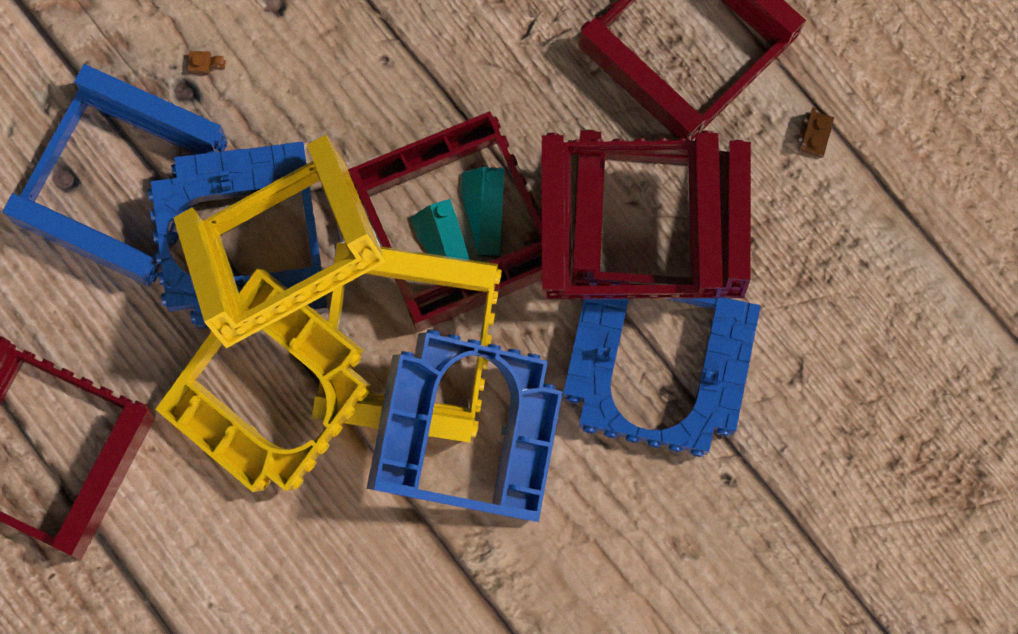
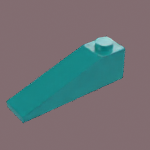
[461,167,504,257]
[410,199,470,260]

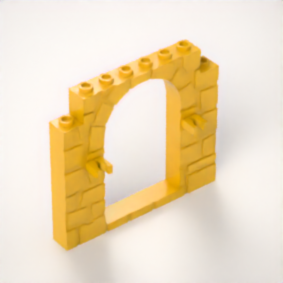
[155,269,371,492]

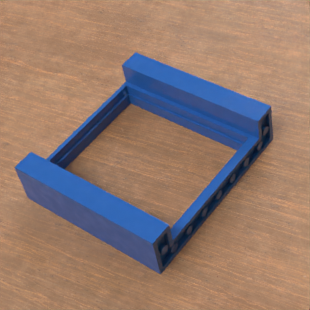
[2,64,228,287]

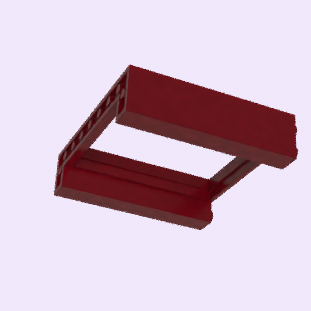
[578,0,806,140]
[348,111,542,333]
[542,130,723,300]
[571,130,751,299]
[0,336,156,560]

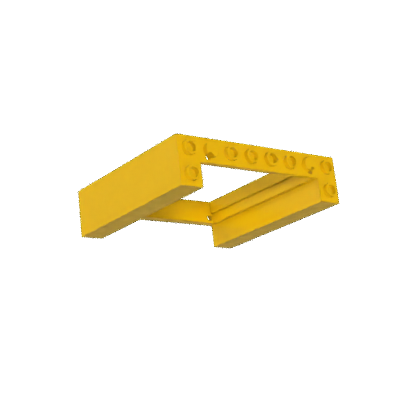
[173,134,386,348]
[312,241,502,443]

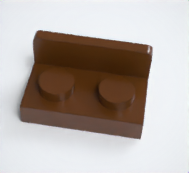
[797,107,835,158]

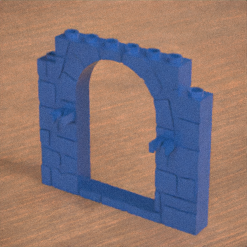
[148,141,327,329]
[563,271,761,457]
[366,329,563,522]

